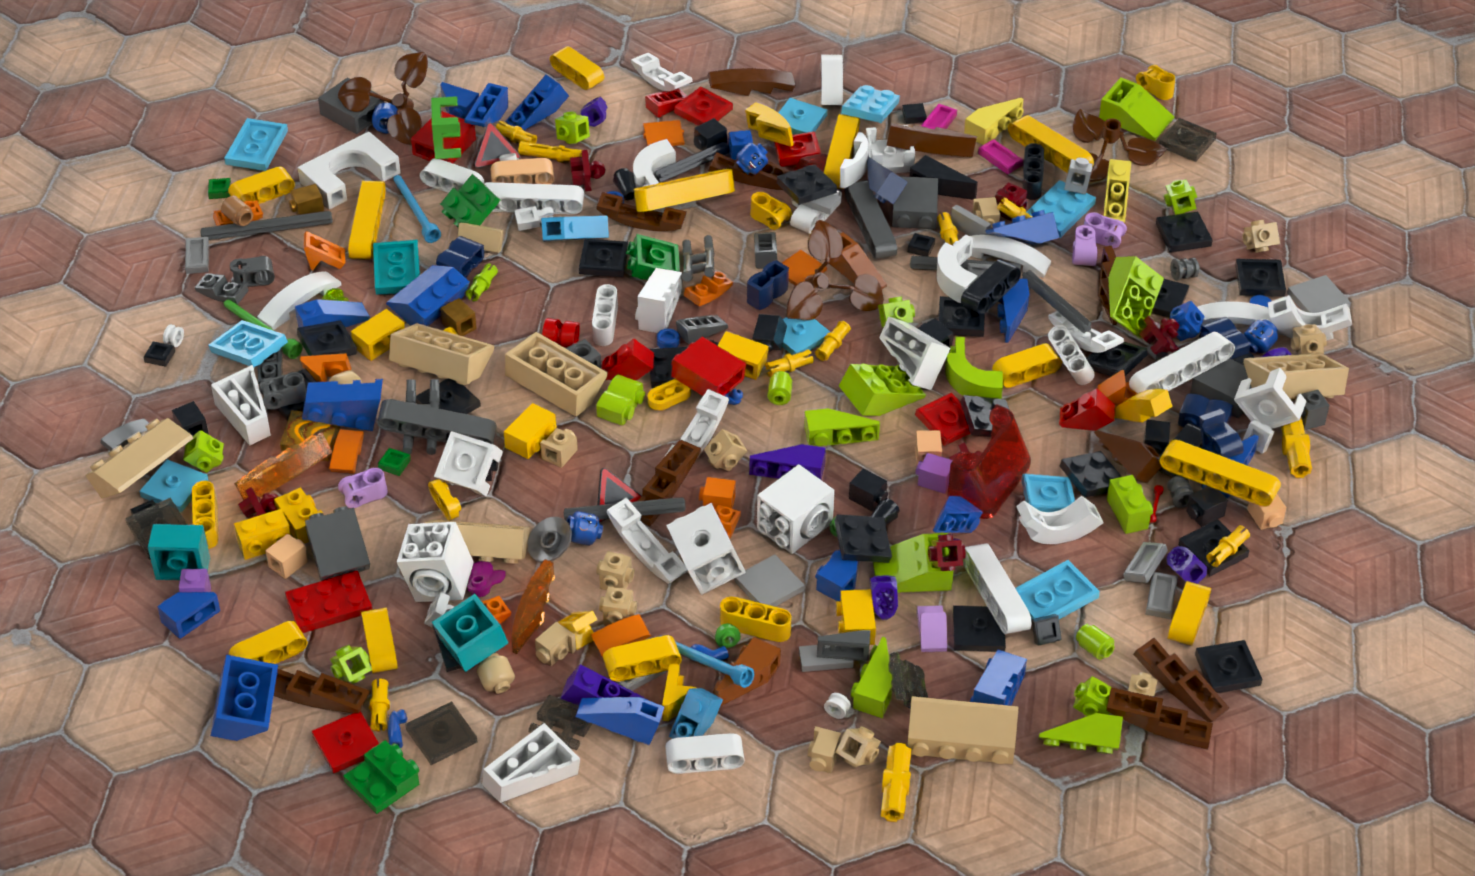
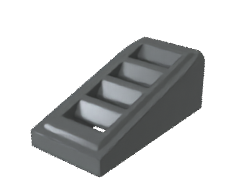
[754,232,778,269]
[676,314,728,344]
[817,630,870,661]

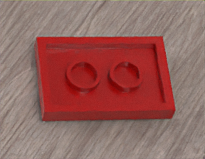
[285,570,373,633]

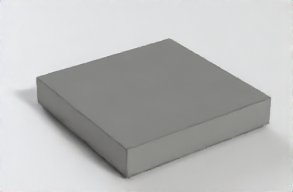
[1287,275,1351,313]
[735,555,805,607]

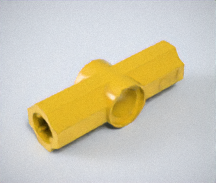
[1281,417,1312,478]
[881,743,912,822]

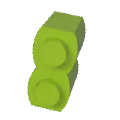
[596,375,645,425]

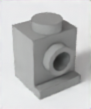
[1064,157,1093,194]

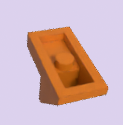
[304,231,345,271]
[300,354,351,382]
[1097,370,1137,405]

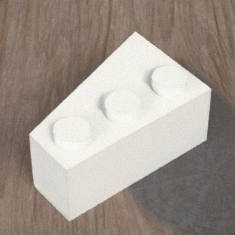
[635,268,682,333]
[879,317,950,390]
[211,365,271,445]
[482,723,580,803]

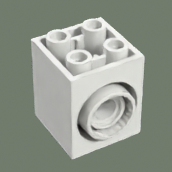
[757,464,834,554]
[666,503,746,595]
[397,522,474,602]

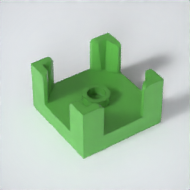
[431,97,461,159]

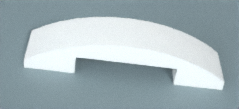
[631,53,693,91]
[840,132,868,188]
[970,234,1051,278]
[257,271,341,330]
[1197,302,1283,335]
[1048,311,1124,353]
[664,389,729,458]
[607,498,688,584]

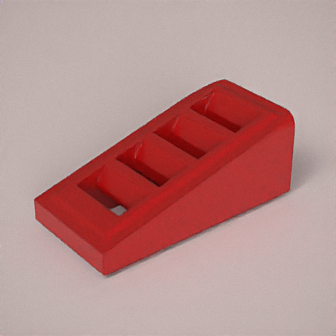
[645,88,688,118]

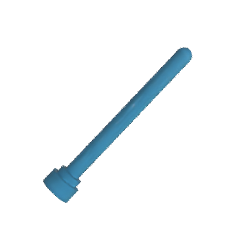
[393,175,441,243]
[658,636,754,688]

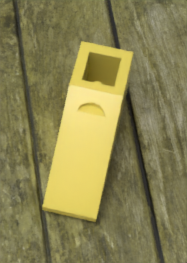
[964,98,1024,145]
[1103,159,1131,223]

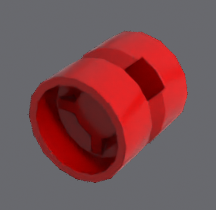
[542,318,580,349]

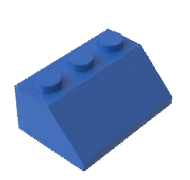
[386,265,470,326]
[210,655,278,741]

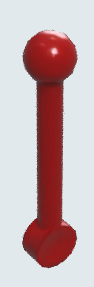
[1149,485,1164,523]

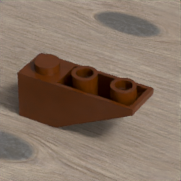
[1094,430,1162,483]

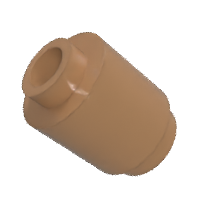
[221,196,253,226]

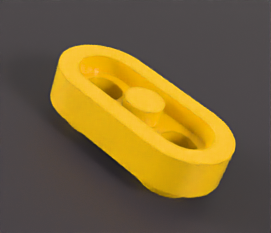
[647,379,691,410]
[428,479,461,521]

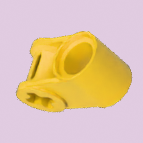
[1136,64,1175,100]
[750,192,792,230]

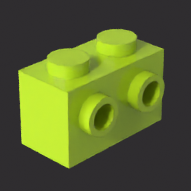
[1107,475,1153,534]

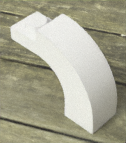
[820,54,843,105]
[633,139,676,188]
[936,235,978,303]
[1268,295,1352,340]
[1016,496,1104,544]

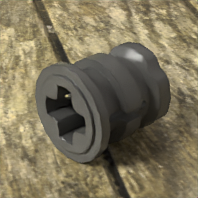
[1170,257,1199,281]
[1167,475,1195,508]

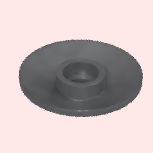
[527,517,572,563]

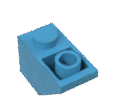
[669,688,723,739]

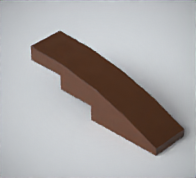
[707,68,796,96]
[887,123,977,157]
[708,152,790,190]
[1098,245,1117,326]
[638,439,701,526]
[1133,638,1229,722]
[274,669,370,713]
[1106,687,1213,750]

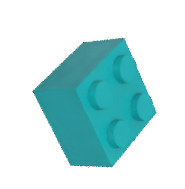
[148,524,210,580]
[432,594,509,672]

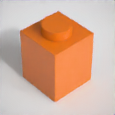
[699,477,736,509]

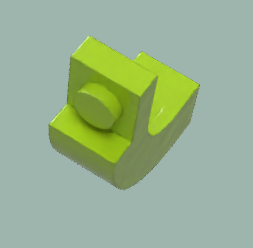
[945,337,1003,399]

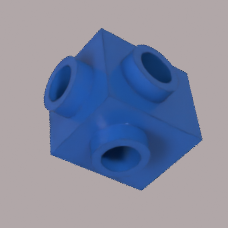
[1170,301,1205,341]

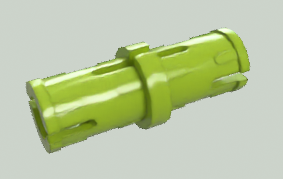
[466,263,498,301]

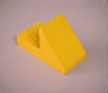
[558,611,597,650]
[662,664,696,721]

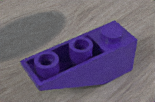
[749,444,826,480]
[560,664,648,708]

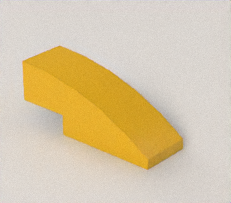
[745,102,794,147]
[1114,389,1172,423]

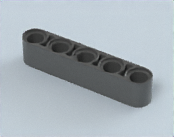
[844,180,897,260]
[377,399,497,445]

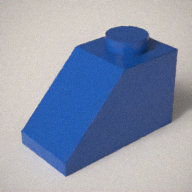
[440,82,479,119]
[727,130,753,160]
[157,592,220,639]

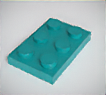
[373,240,420,295]

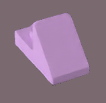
[917,606,947,652]

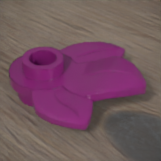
[467,561,506,597]

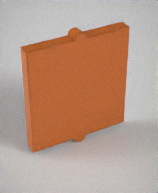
[643,120,685,146]
[782,250,827,286]

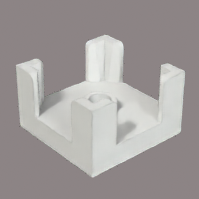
[866,125,915,173]
[1234,368,1306,428]
[434,431,503,496]

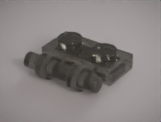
[888,652,928,709]
[528,695,593,750]

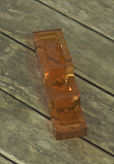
[234,432,332,500]
[511,559,555,654]

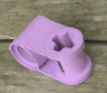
[1084,212,1127,248]
[1072,225,1097,266]
[338,468,388,508]

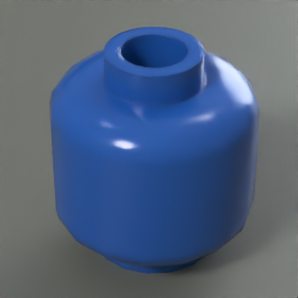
[372,102,398,134]

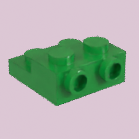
[440,174,501,228]
[627,234,680,280]
[343,740,420,814]

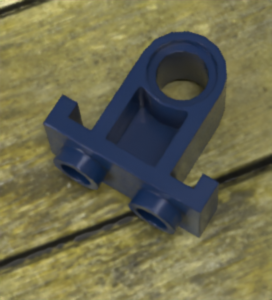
[1199,409,1244,458]

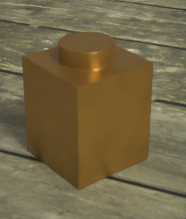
[289,184,324,215]
[440,298,477,336]

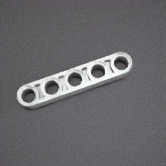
[484,182,584,214]
[1129,332,1235,394]
[963,543,1031,634]

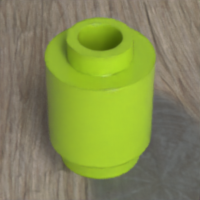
[767,371,793,405]
[1076,624,1115,660]

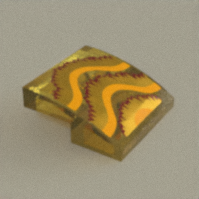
[280,410,340,461]

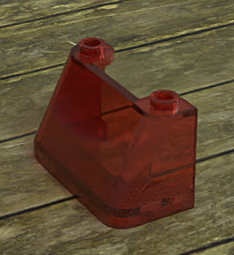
[947,404,1031,519]

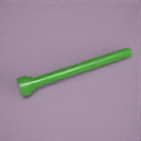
[224,300,303,359]

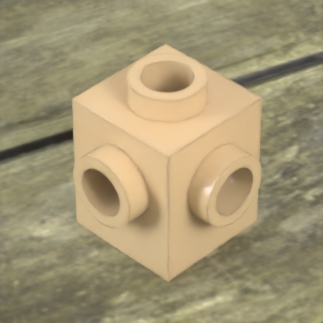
[1243,220,1280,252]
[1291,324,1327,355]
[704,429,748,471]
[596,551,635,590]
[599,587,637,626]
[835,726,881,767]

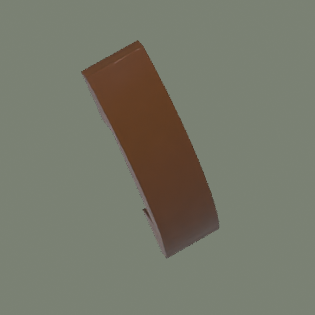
[596,192,687,231]

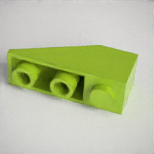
[804,408,880,446]
[851,636,893,718]
[1039,713,1123,754]

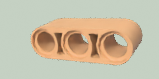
[490,158,554,184]

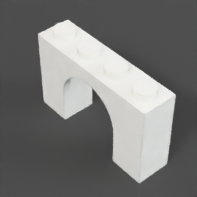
[298,132,401,210]

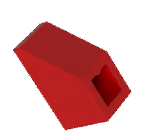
[601,339,654,380]
[1059,389,1115,431]

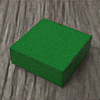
[208,178,231,199]
[378,448,411,476]

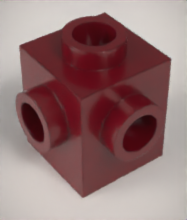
[995,182,1028,221]
[928,534,966,571]

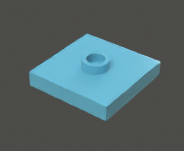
[778,98,828,135]
[782,318,830,355]
[139,460,209,513]
[1021,474,1075,512]

